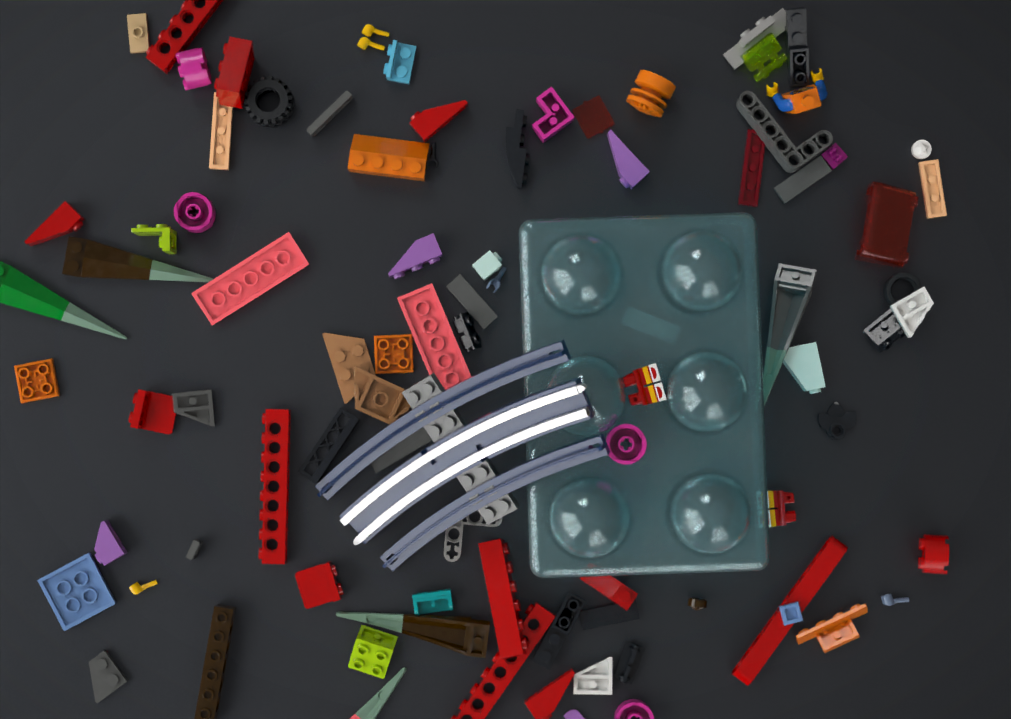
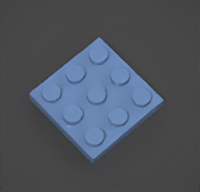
[37,552,117,631]

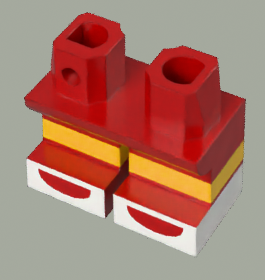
[622,363,667,406]
[758,490,796,528]

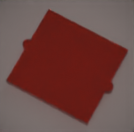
[571,95,615,139]

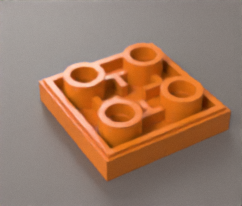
[374,334,414,374]
[14,358,60,404]

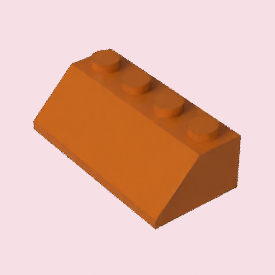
[348,134,430,181]

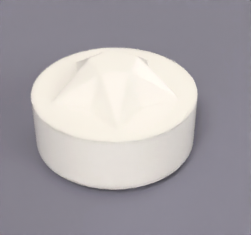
[911,140,932,159]

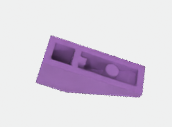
[607,130,650,190]

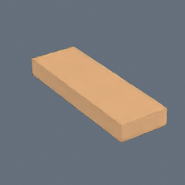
[918,159,947,219]

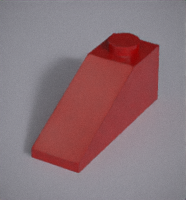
[409,100,468,142]
[24,201,85,246]
[579,563,638,611]
[524,668,575,719]

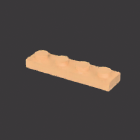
[209,92,233,170]

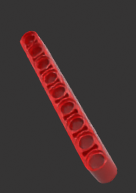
[732,536,848,686]

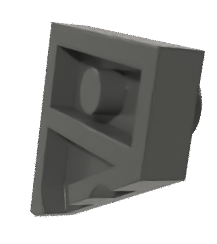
[89,650,128,704]

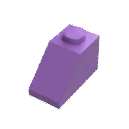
[94,520,128,566]

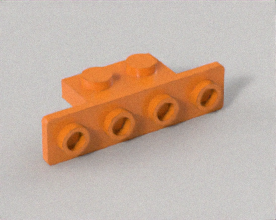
[796,603,868,653]

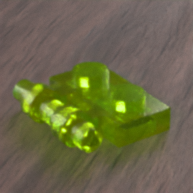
[740,33,788,82]

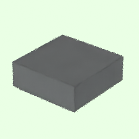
[186,539,203,560]

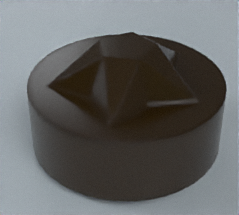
[687,598,707,611]

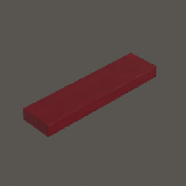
[738,129,767,207]

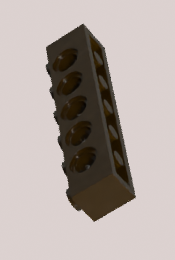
[194,604,236,719]

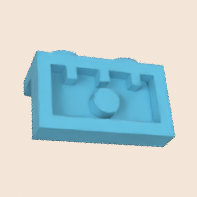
[383,40,417,84]

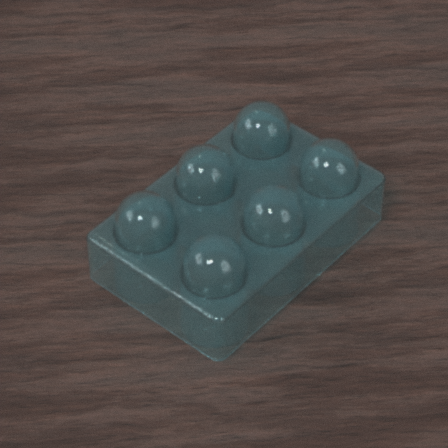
[518,212,770,578]

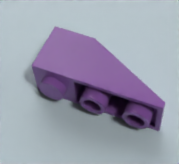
[388,233,443,279]

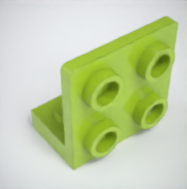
[131,224,177,254]
[348,625,398,679]

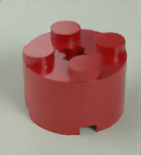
[918,534,949,574]

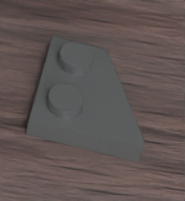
[172,389,215,426]

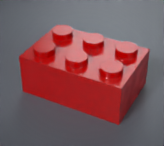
[214,36,255,109]

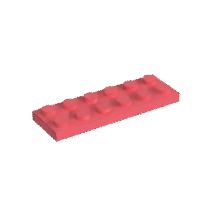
[191,232,309,326]
[397,283,472,390]

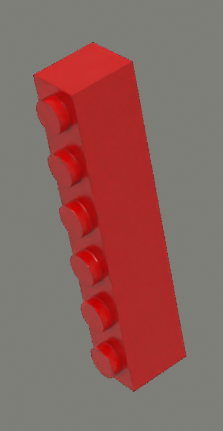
[478,539,528,659]

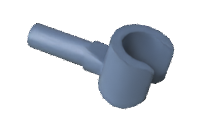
[486,267,507,293]
[881,593,909,606]

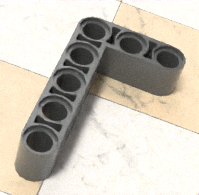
[736,91,833,173]

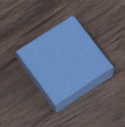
[779,601,803,626]

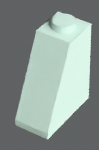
[783,342,826,394]

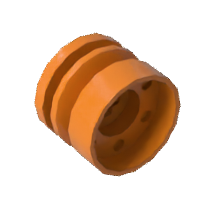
[626,70,676,117]

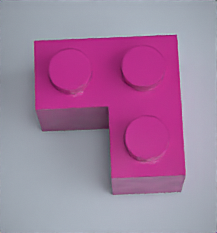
[532,86,575,143]

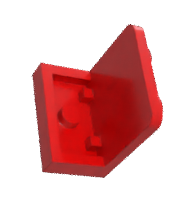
[129,389,177,434]
[295,561,344,609]

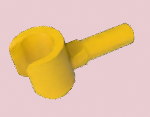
[362,24,390,37]
[357,37,385,51]
[129,580,158,594]

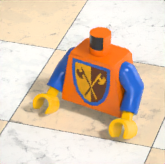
[766,68,828,114]

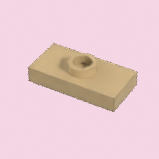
[127,13,150,54]

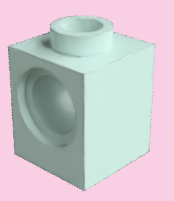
[472,250,502,281]

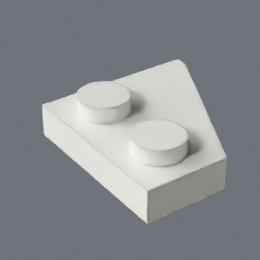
[890,287,934,338]
[573,657,612,695]

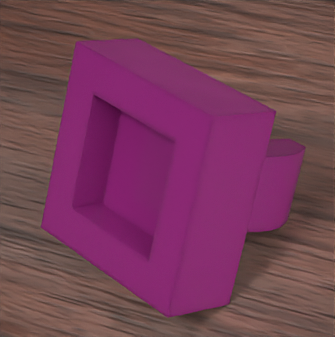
[821,143,848,170]

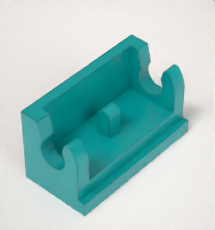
[412,589,454,615]

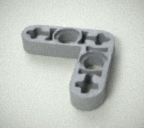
[444,510,503,562]

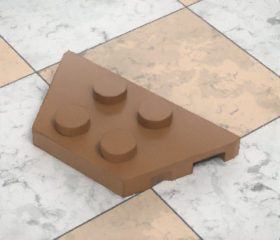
[322,333,376,404]
[354,366,411,424]

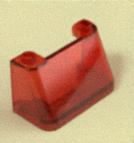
[855,181,919,268]

